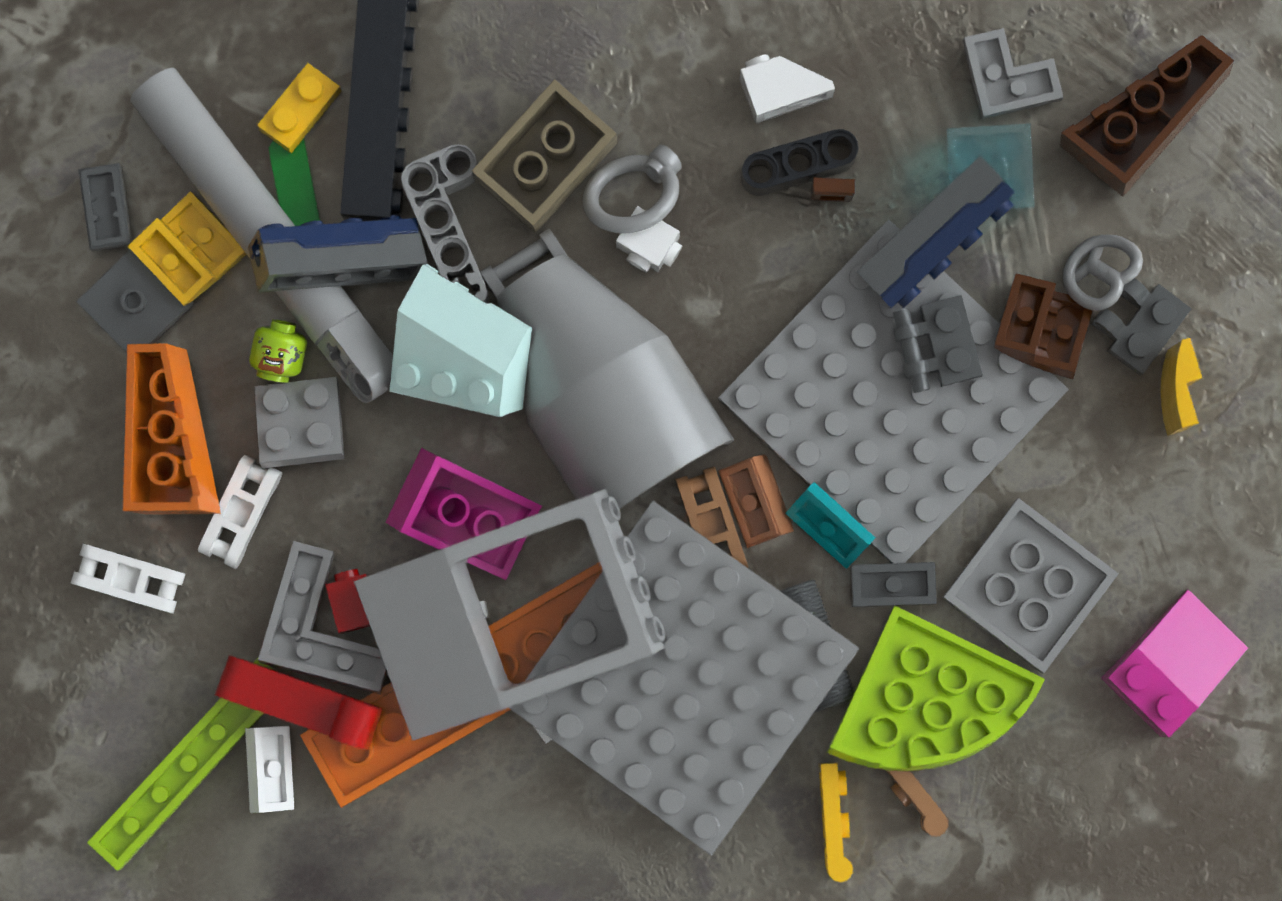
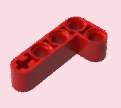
[215,655,383,750]

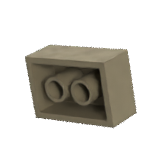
[472,79,617,234]

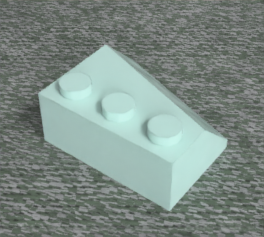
[389,264,532,417]

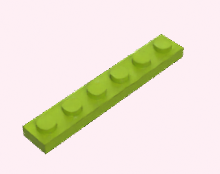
[87,657,276,871]

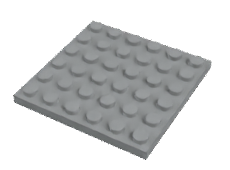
[718,219,1069,564]
[509,501,860,856]

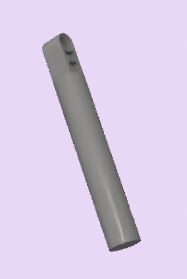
[130,68,393,403]

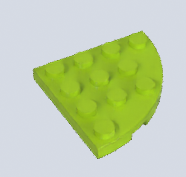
[827,606,1045,771]

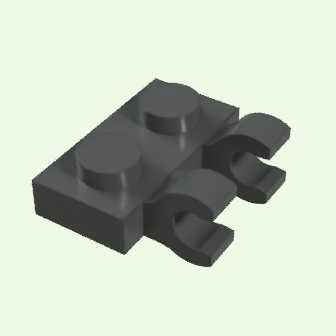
[1091,278,1192,376]

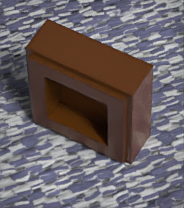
[811,178,855,202]

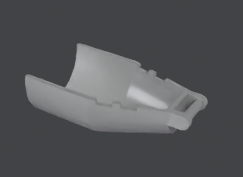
[480,228,734,509]

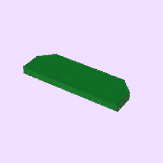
[268,138,320,226]

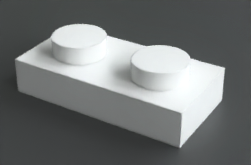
[245,726,294,813]

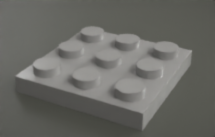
[942,498,1119,674]

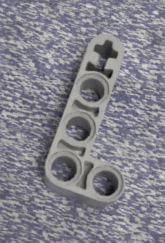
[401,144,489,304]

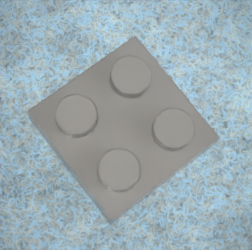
[255,377,345,469]

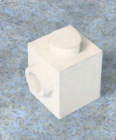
[616,206,682,272]

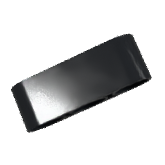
[741,129,859,196]

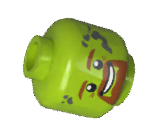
[249,319,307,383]

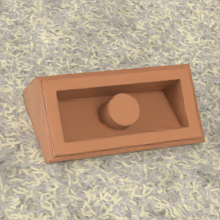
[719,454,794,548]

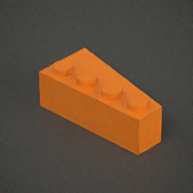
[123,343,221,514]

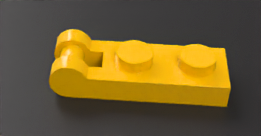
[818,762,853,882]

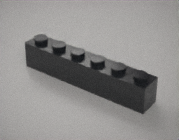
[340,0,419,221]

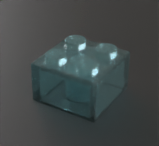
[947,123,1035,211]

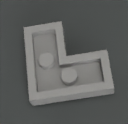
[962,28,1064,119]

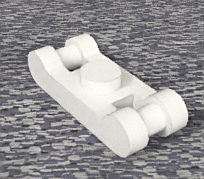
[198,455,282,569]
[71,544,185,613]

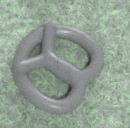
[1063,234,1143,311]

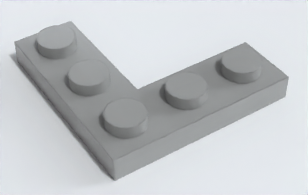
[258,541,387,694]

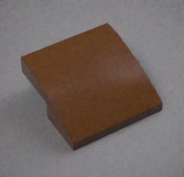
[994,273,1093,379]

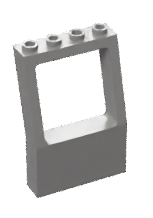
[354,489,665,741]

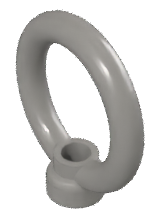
[582,145,682,233]

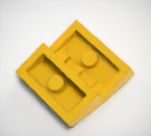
[128,191,246,306]
[1161,338,1202,436]

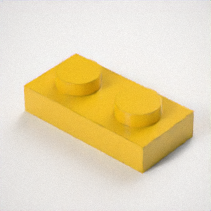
[257,63,342,153]

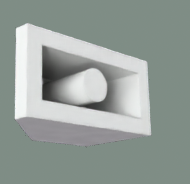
[740,55,835,123]

